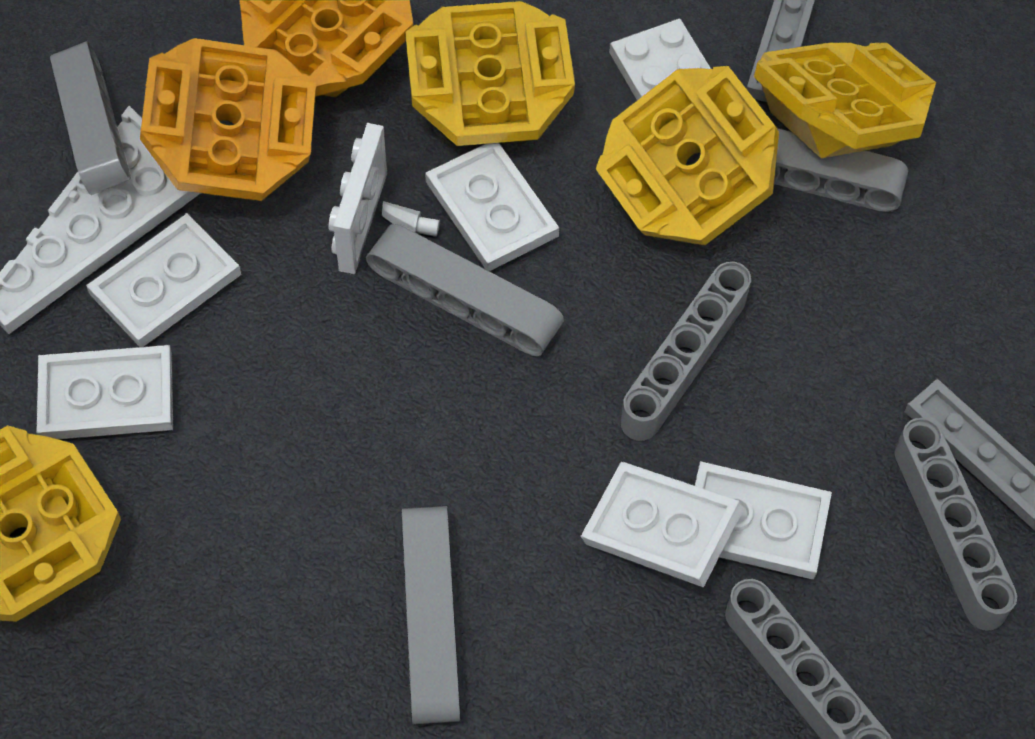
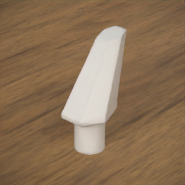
[382,201,440,236]

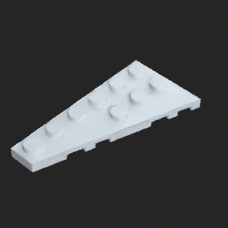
[0,106,201,334]

